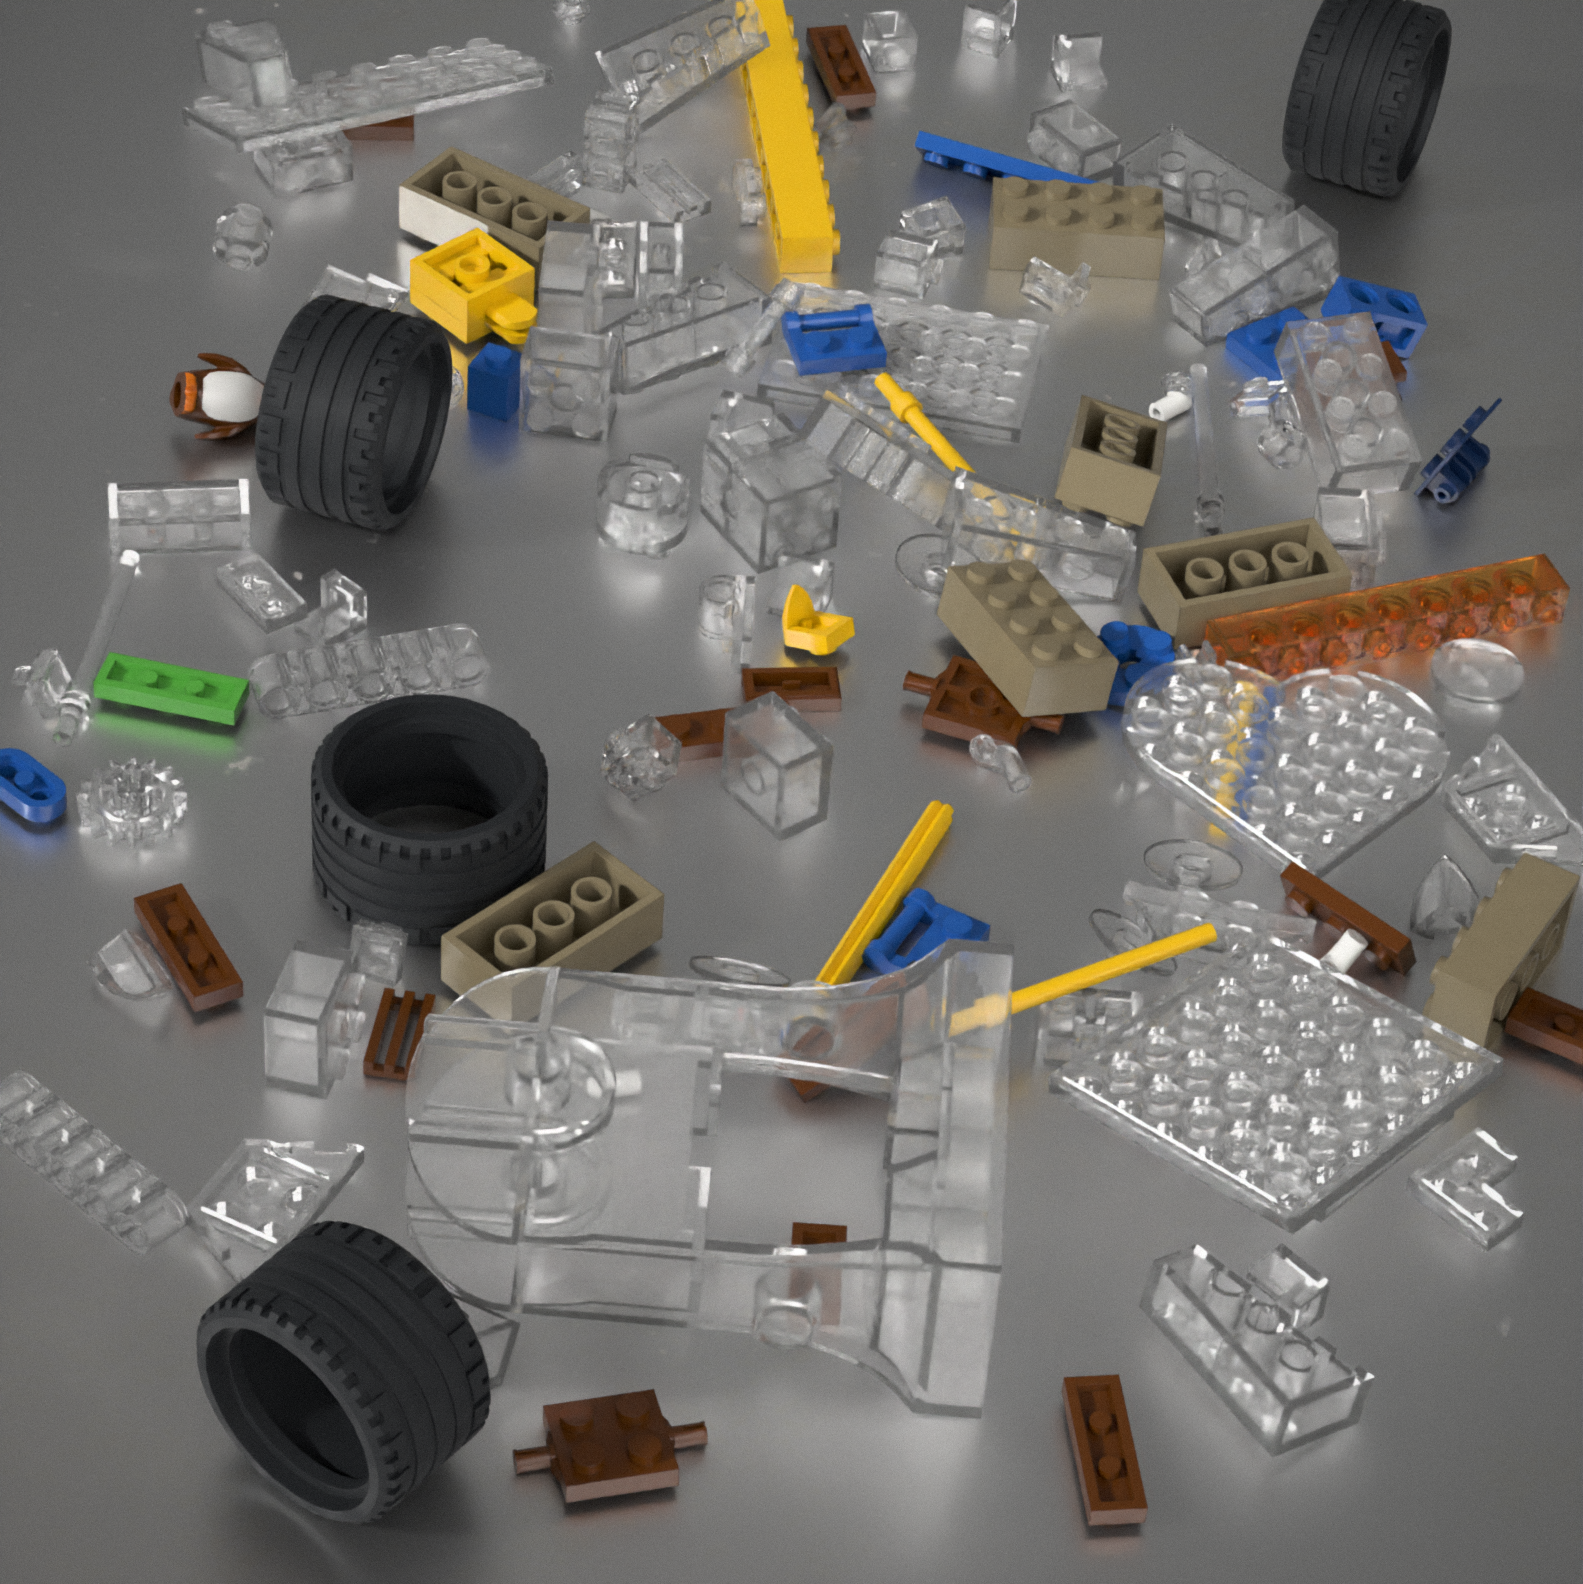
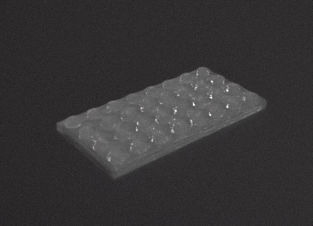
[181,38,554,153]

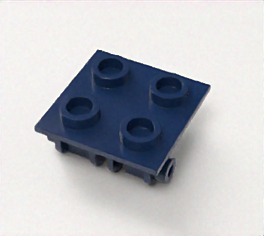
[1414,397,1502,503]

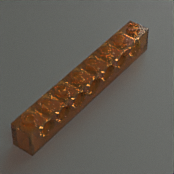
[1202,553,1570,692]

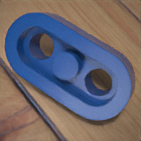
[0,748,67,822]

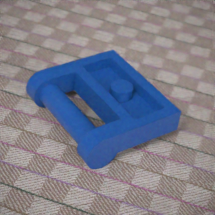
[781,304,887,376]
[862,888,991,1000]

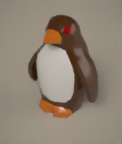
[169,353,265,441]

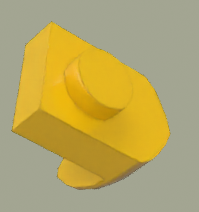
[782,584,855,655]

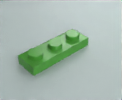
[93,652,250,726]

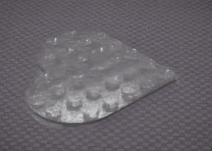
[1121,658,1450,879]

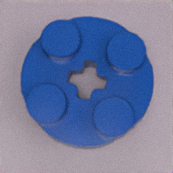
[1097,621,1177,706]

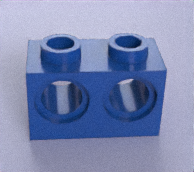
[1320,276,1428,359]

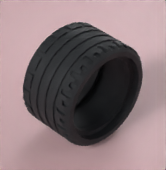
[1282,0,1452,197]
[255,294,453,531]
[311,694,548,945]
[196,1221,491,1524]

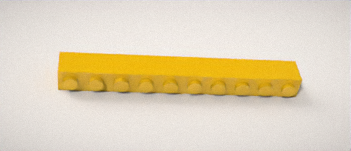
[733,0,840,274]

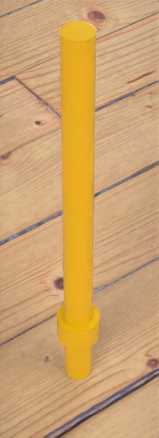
[874,372,1041,558]
[940,922,1217,1037]

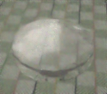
[1428,638,1525,712]

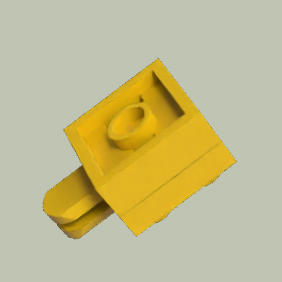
[410,228,538,344]

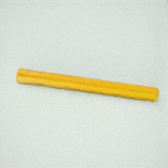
[813,800,954,1004]

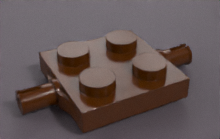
[903,655,1065,754]
[512,1389,708,1503]

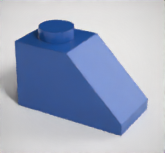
[467,342,548,422]

